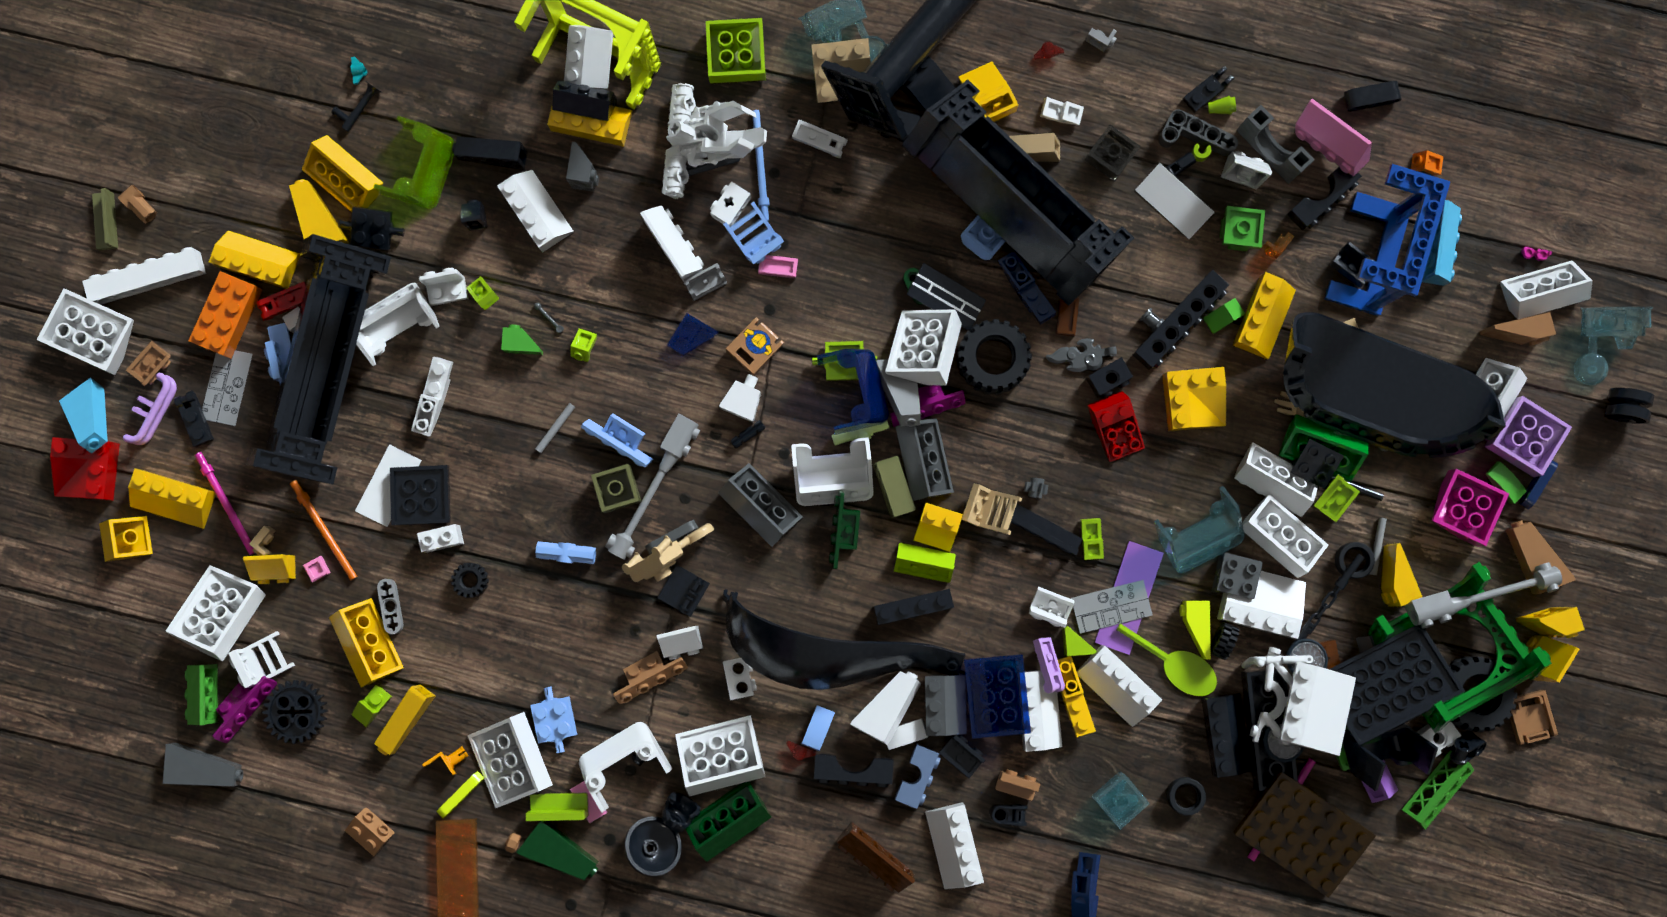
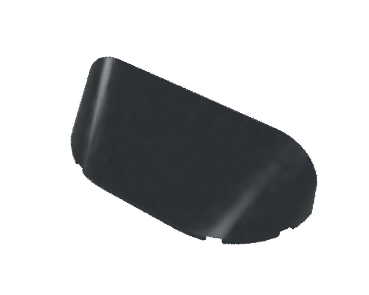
[1283,312,1506,458]

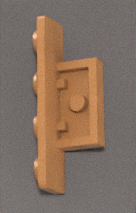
[613,651,688,704]

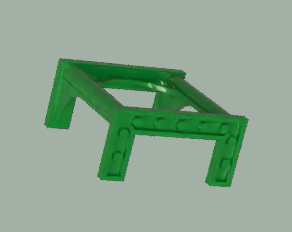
[1368,562,1552,733]

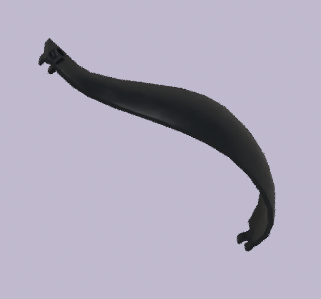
[722,589,965,690]

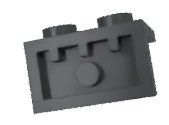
[1211,553,1262,599]

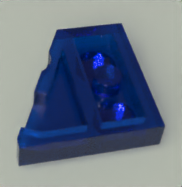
[667,313,718,356]

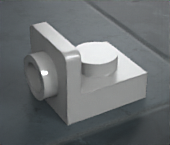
[1085,28,1117,52]

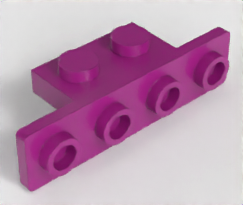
[890,385,966,427]
[212,676,277,743]

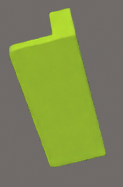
[894,543,956,583]
[526,793,589,821]

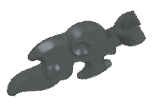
[1046,338,1117,372]

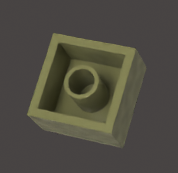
[591,464,641,513]

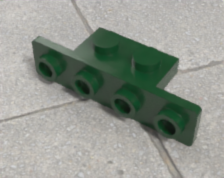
[829,490,860,569]

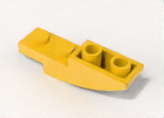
[1058,656,1096,738]

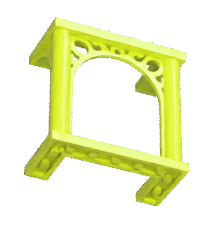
[514,0,661,110]

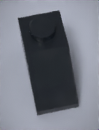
[461,200,488,231]

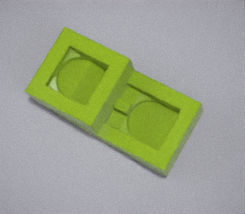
[1080,518,1104,560]

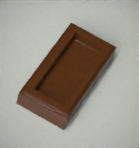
[1056,298,1079,337]

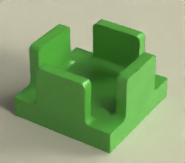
[1219,206,1265,251]

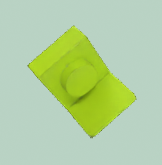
[466,276,499,310]
[352,685,392,727]

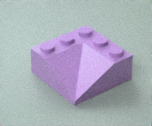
[1484,396,1572,477]

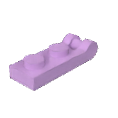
[1033,637,1065,693]

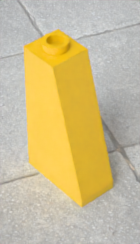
[289,180,349,244]
[374,685,436,755]

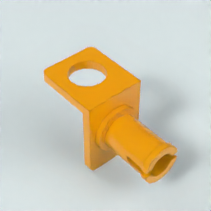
[422,746,469,775]

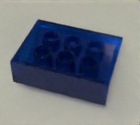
[964,654,1031,739]

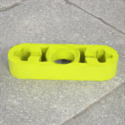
[436,771,484,819]

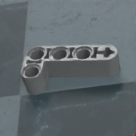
[1158,110,1238,156]

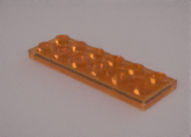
[436,818,479,917]

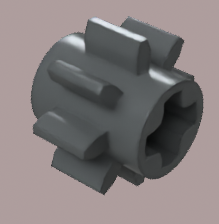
[1024,477,1048,499]

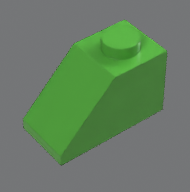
[501,325,543,355]

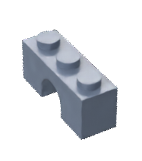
[895,743,941,809]

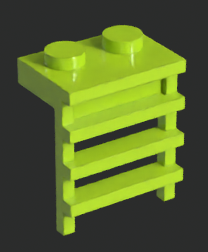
[1314,475,1360,522]

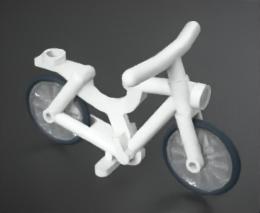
[1241,639,1328,762]

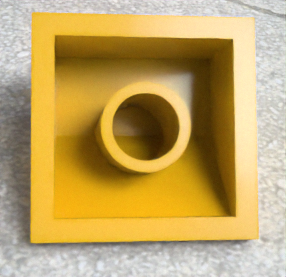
[913,503,963,552]
[99,516,153,562]
[243,554,296,584]

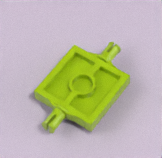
[812,341,877,381]

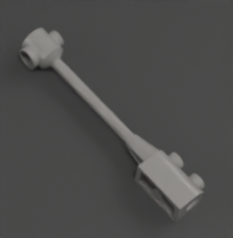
[605,413,700,560]
[1405,562,1562,629]

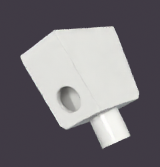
[719,374,761,423]

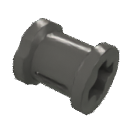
[1139,308,1164,332]

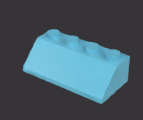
[1422,200,1462,286]

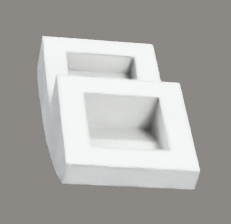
[1040,97,1084,126]
[887,718,928,750]

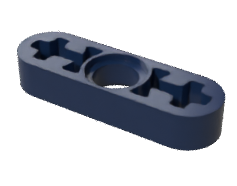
[1519,460,1558,509]

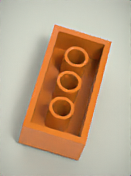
[188,271,262,359]

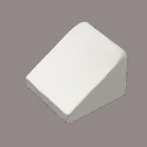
[282,307,300,333]

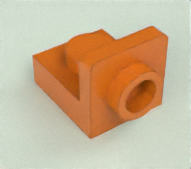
[1411,150,1443,176]

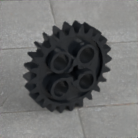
[262,680,328,744]

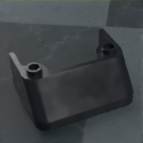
[1342,723,1438,791]

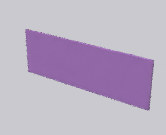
[1095,541,1164,655]

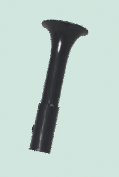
[331,81,382,132]

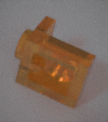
[1262,232,1294,259]

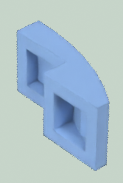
[802,705,835,751]

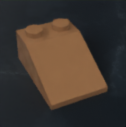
[1479,312,1556,346]

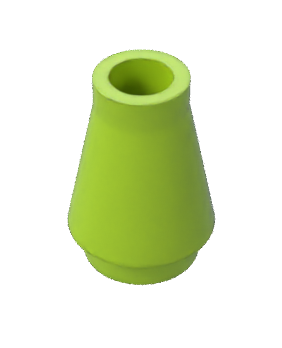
[1208,96,1236,114]

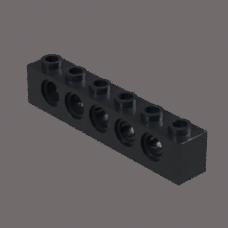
[1132,270,1229,370]

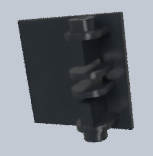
[1291,439,1344,489]
[658,564,710,617]

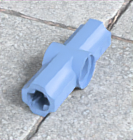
[535,541,596,564]

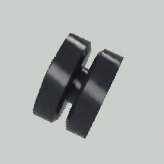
[1604,388,1655,424]

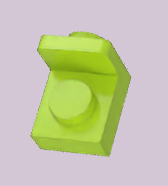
[571,328,597,362]

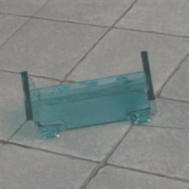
[1154,486,1245,573]

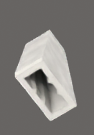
[851,671,921,745]

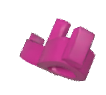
[1521,247,1552,261]

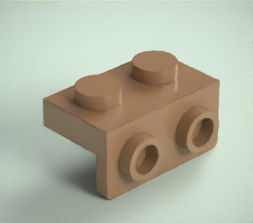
[126,340,171,386]
[995,769,1040,801]
[345,808,394,856]

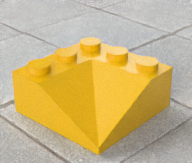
[1162,367,1226,431]

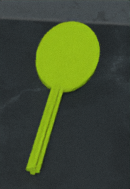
[1116,623,1217,696]

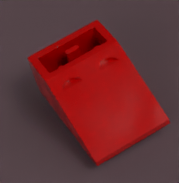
[1087,391,1145,462]

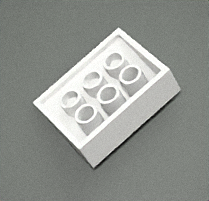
[37,289,134,375]
[885,309,962,385]
[166,565,266,662]
[1217,571,1306,639]
[1279,661,1356,756]
[468,712,553,808]
[675,715,765,796]

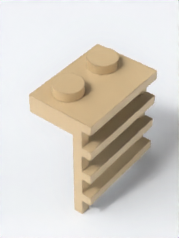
[962,483,1022,535]

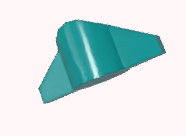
[351,57,368,85]

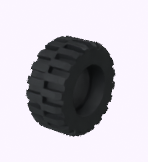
[957,319,1032,395]
[1444,656,1517,732]

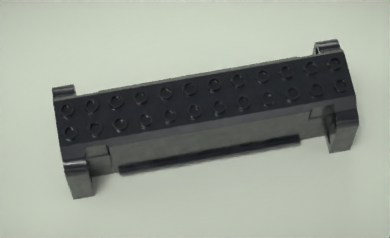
[902,79,1134,306]
[246,234,391,484]

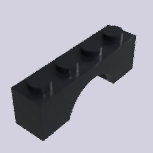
[1287,167,1362,230]
[873,589,954,625]
[814,753,894,787]

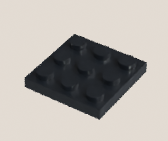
[390,465,451,526]

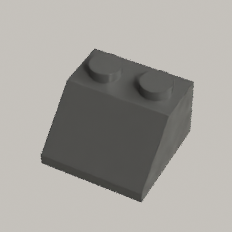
[566,142,599,192]

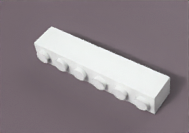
[82,247,206,305]

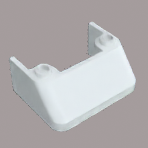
[356,283,440,366]
[579,722,673,813]

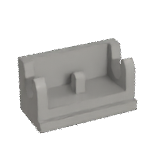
[684,263,727,301]

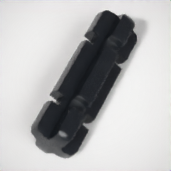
[730,420,765,448]

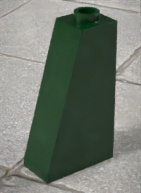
[516,821,599,880]

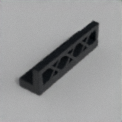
[1010,504,1083,556]

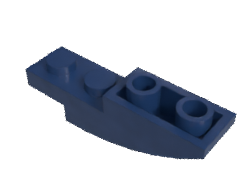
[998,251,1056,325]
[1071,852,1101,917]

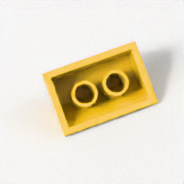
[1515,607,1585,638]

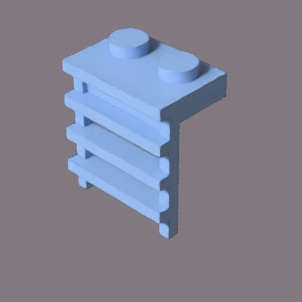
[723,202,784,264]

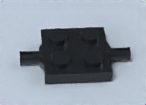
[339,206,405,250]

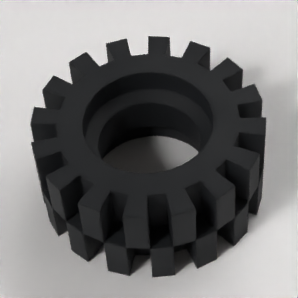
[451,563,489,598]
[1210,622,1239,660]

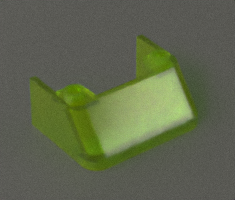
[374,116,455,209]

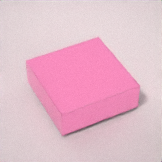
[303,556,331,582]

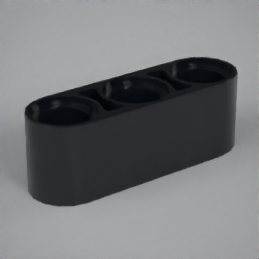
[1344,81,1402,112]

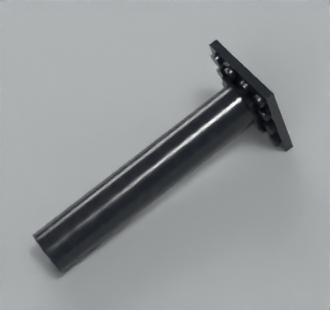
[821,0,977,139]

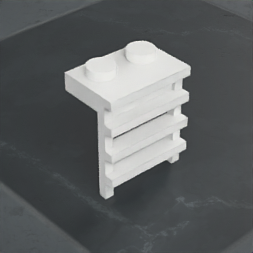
[228,631,295,688]

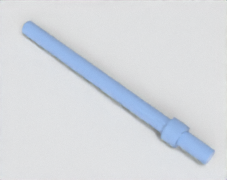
[752,110,770,221]

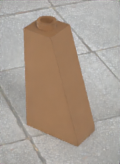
[1506,520,1576,594]

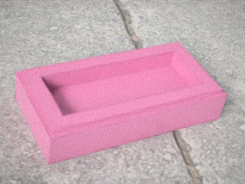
[758,255,798,278]
[570,781,607,823]

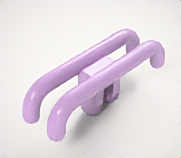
[123,373,177,445]

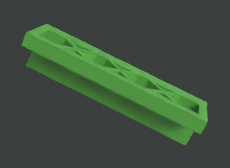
[1402,750,1474,830]

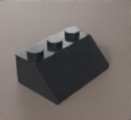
[552,81,617,121]

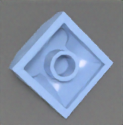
[961,216,1006,260]

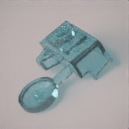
[798,0,886,62]
[1574,306,1653,385]

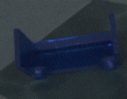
[817,349,889,435]

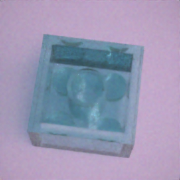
[1091,771,1150,830]

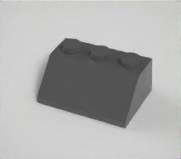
[925,675,967,736]

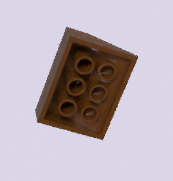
[837,822,915,893]

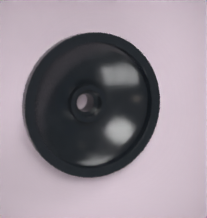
[624,816,682,877]

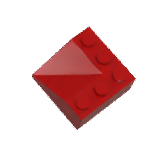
[50,437,120,501]

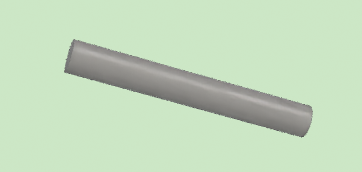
[535,403,575,453]
[1370,518,1387,576]

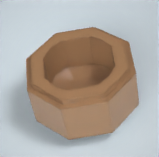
[505,833,522,853]

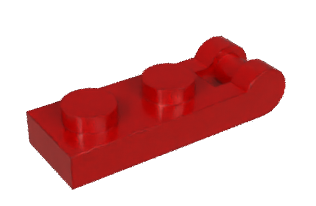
[256,282,306,321]

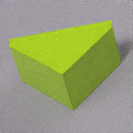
[1062,626,1097,656]

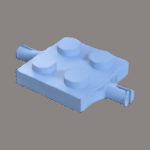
[530,686,577,753]

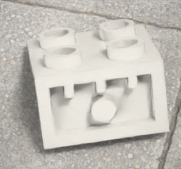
[419,268,469,306]

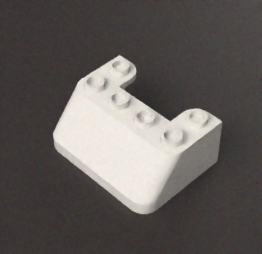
[792,437,873,506]

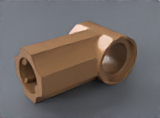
[118,185,157,224]

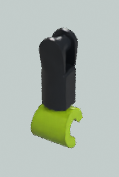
[1165,143,1211,176]

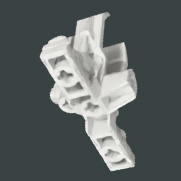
[662,83,767,199]

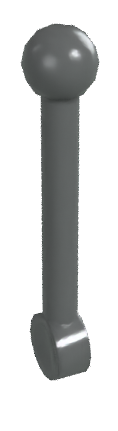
[534,303,564,333]

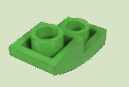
[1486,461,1527,504]

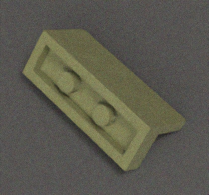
[92,188,118,251]
[873,456,915,519]

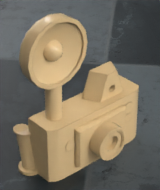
[622,523,714,582]

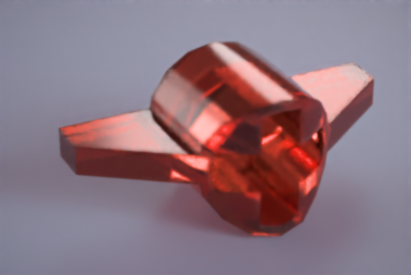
[1034,42,1064,60]
[786,740,816,760]

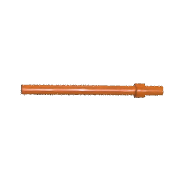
[290,480,358,581]

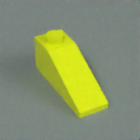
[1179,601,1211,659]

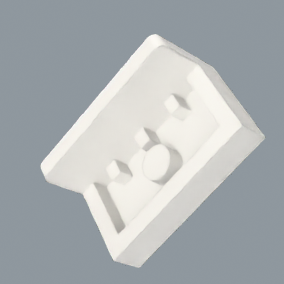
[1029,587,1074,628]

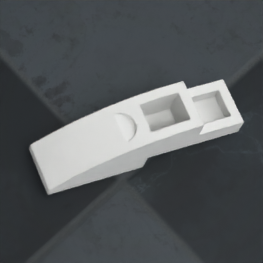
[411,357,453,436]

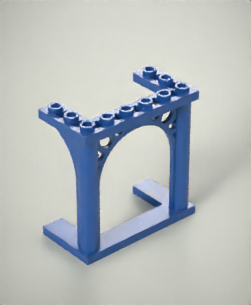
[1324,164,1450,316]

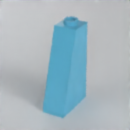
[59,377,108,453]

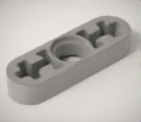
[377,579,404,634]

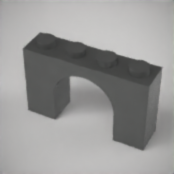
[1236,105,1315,184]

